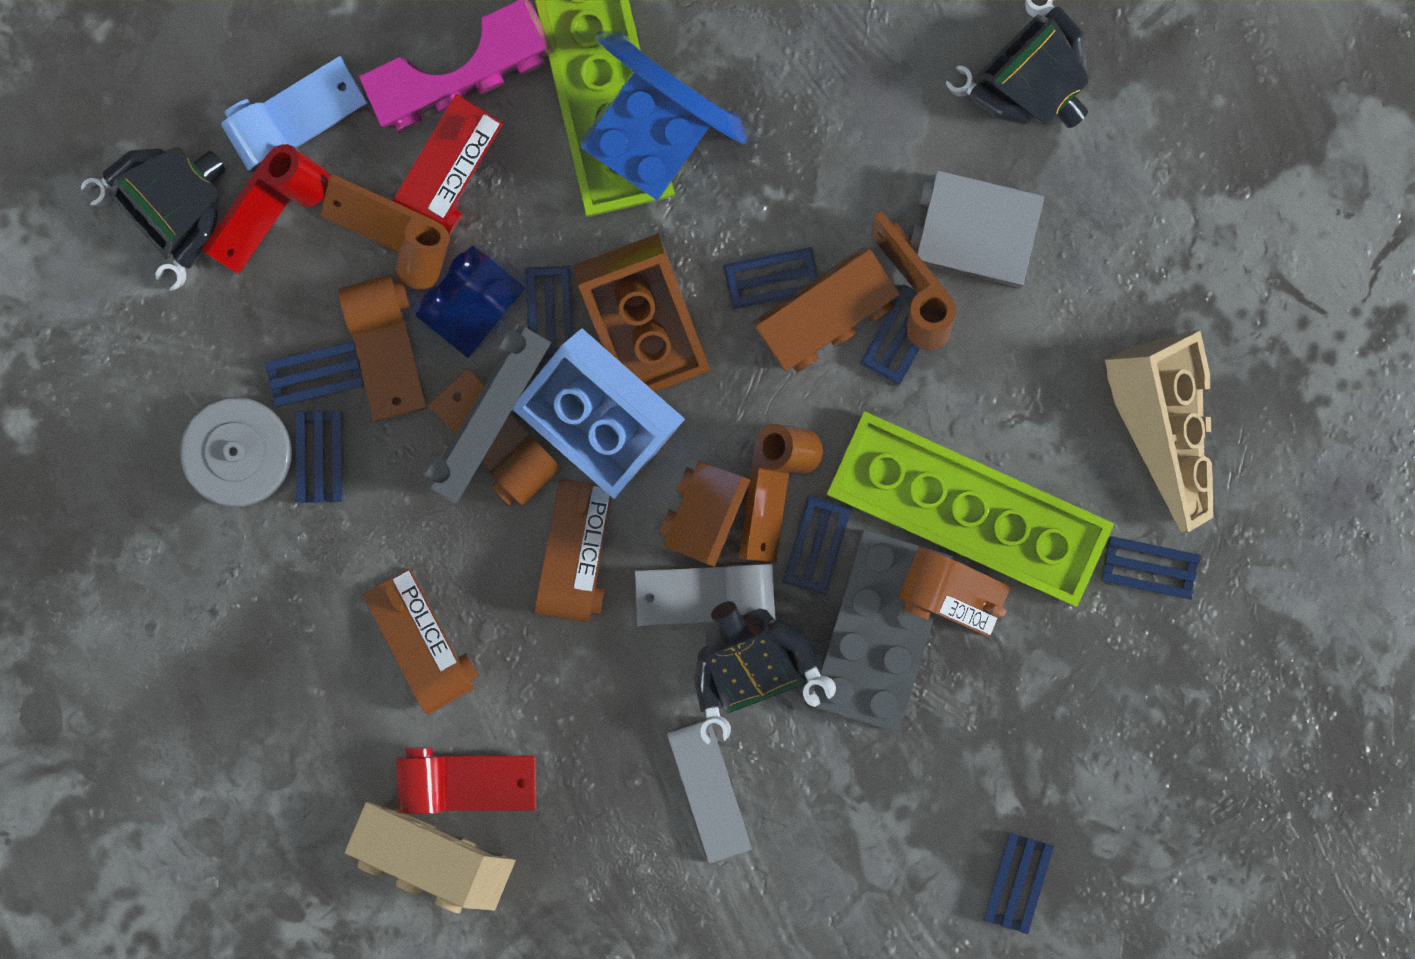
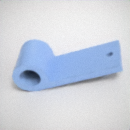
[221,56,369,173]

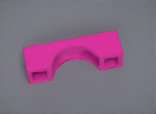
[359,0,554,132]

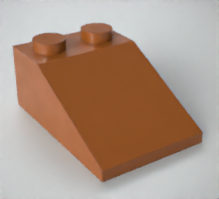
[574,233,711,392]
[659,461,750,567]

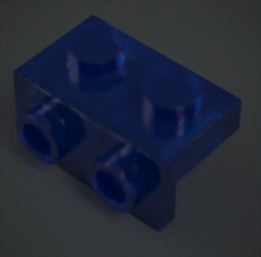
[416,246,525,358]

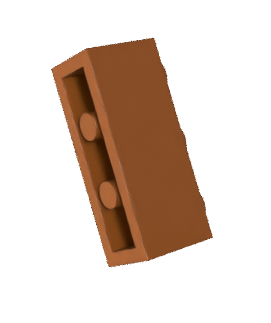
[751,247,900,372]

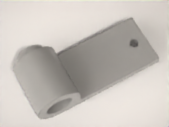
[634,564,775,626]

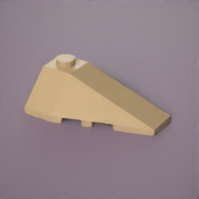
[1105,330,1213,532]

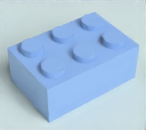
[512,328,685,499]

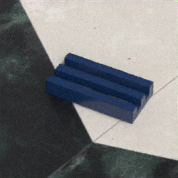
[723,247,819,310]
[525,265,574,358]
[859,284,920,386]
[264,341,365,408]
[295,411,344,503]
[782,495,852,595]
[1101,536,1201,600]
[983,832,1054,934]

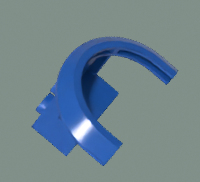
[581,31,748,201]

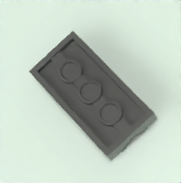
[424,323,551,504]

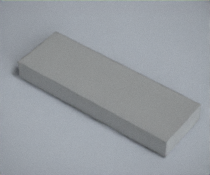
[667,720,753,864]

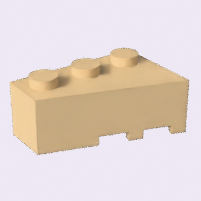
[345,802,516,914]

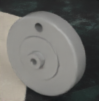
[180,397,292,507]

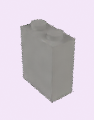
[909,171,1045,289]

